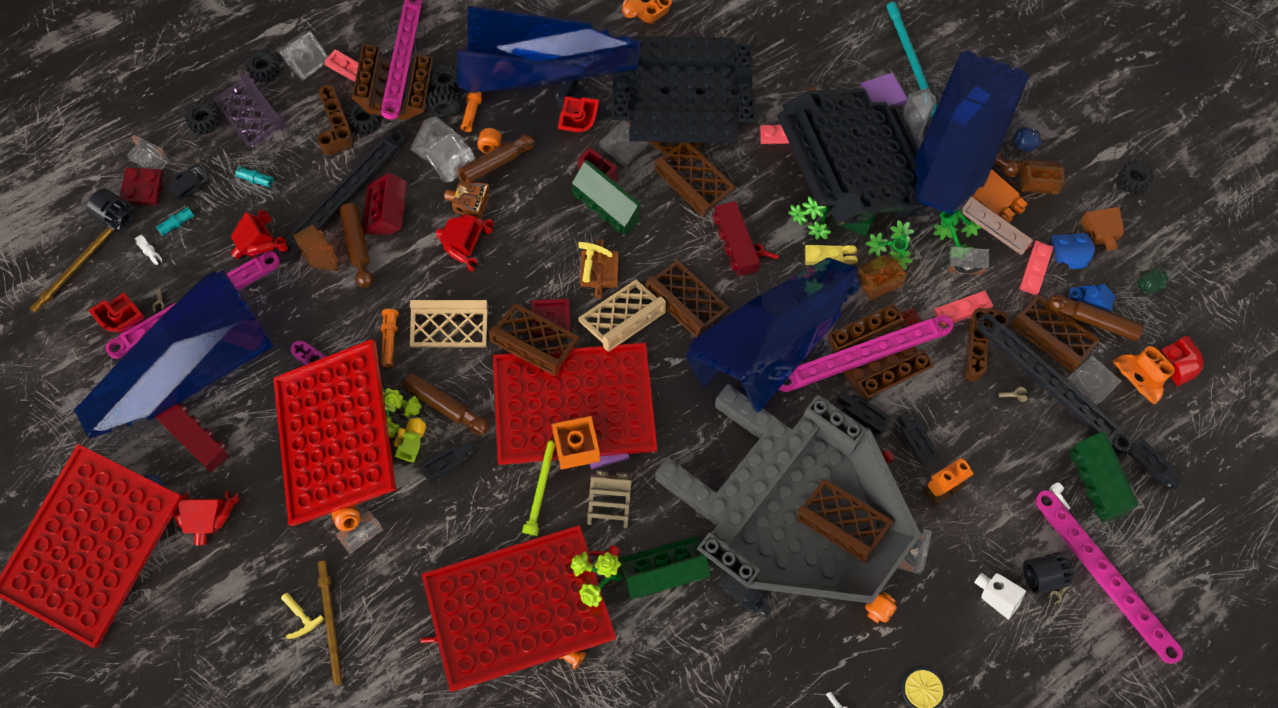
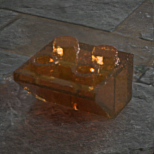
[1020,159,1065,194]
[293,225,339,271]
[854,255,907,301]

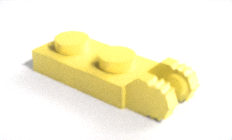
[805,245,858,266]

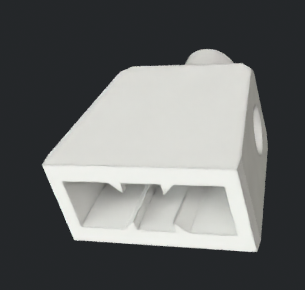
[975,573,1026,619]

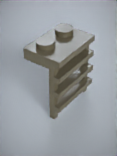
[587,470,632,528]

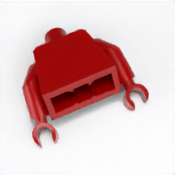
[231,210,288,259]
[436,214,494,272]
[173,491,239,545]

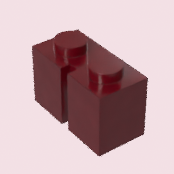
[578,147,617,182]

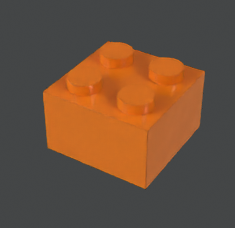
[552,416,600,470]

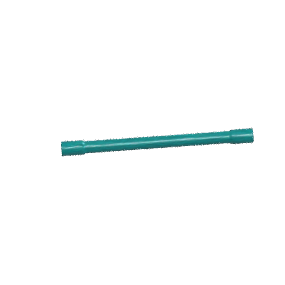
[886,2,941,118]

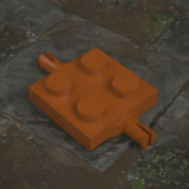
[580,239,618,299]

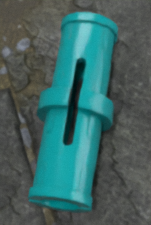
[235,166,274,188]
[155,207,195,236]

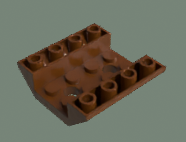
[352,43,433,120]
[828,304,934,399]

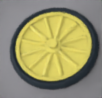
[901,667,946,708]

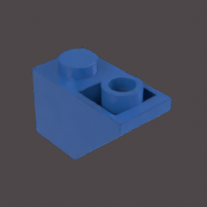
[1068,284,1115,312]

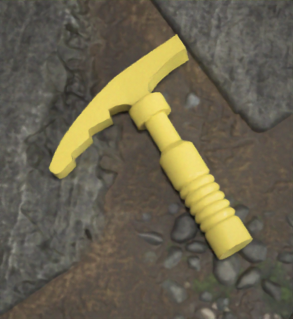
[579,242,612,283]
[281,593,325,639]

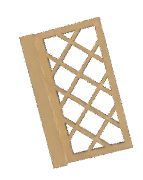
[579,280,666,352]
[410,300,489,348]

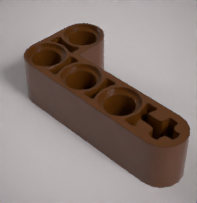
[317,85,354,155]
[964,308,1009,382]

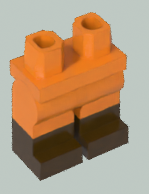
[924,458,974,506]

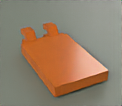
[955,159,1028,223]

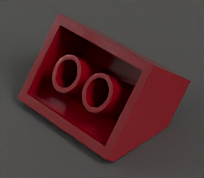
[362,173,407,235]

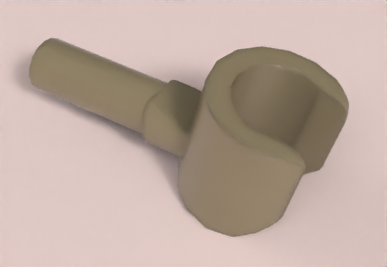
[152,289,167,313]
[999,387,1028,402]
[1048,584,1072,604]

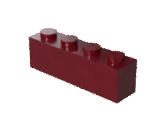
[712,201,760,277]
[154,400,229,473]

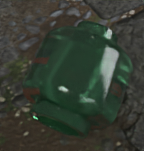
[1137,267,1168,294]

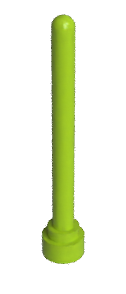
[522,440,555,536]

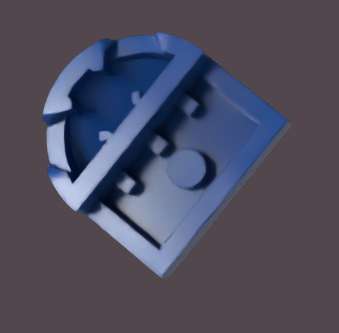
[1050,233,1095,269]

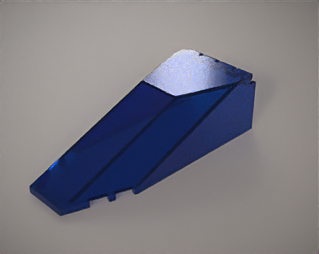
[457,6,641,93]
[915,50,1029,215]
[686,257,859,413]
[74,270,273,439]

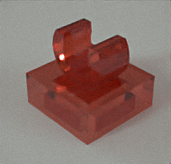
[901,307,923,328]

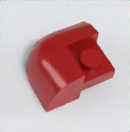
[558,96,599,133]
[88,293,145,333]
[1159,336,1204,387]

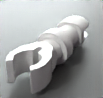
[135,235,162,265]

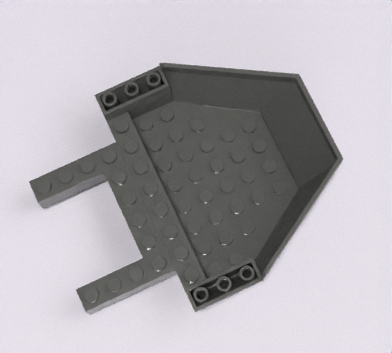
[655,384,921,603]

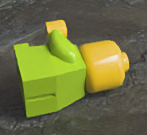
[394,417,426,463]

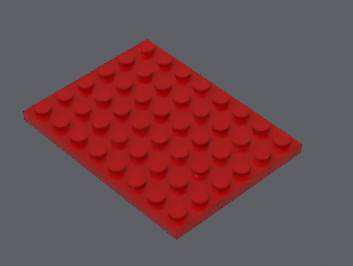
[273,339,396,526]
[493,343,657,465]
[0,444,183,648]
[421,525,616,692]

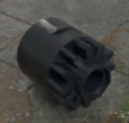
[87,188,135,231]
[1023,551,1074,595]

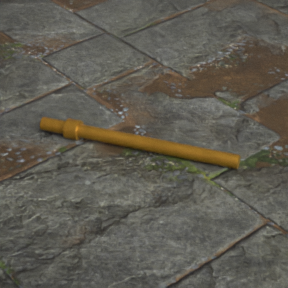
[29,227,114,313]
[318,561,342,686]

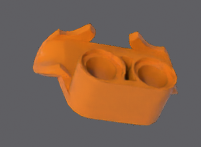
[622,0,672,24]
[1112,346,1175,405]

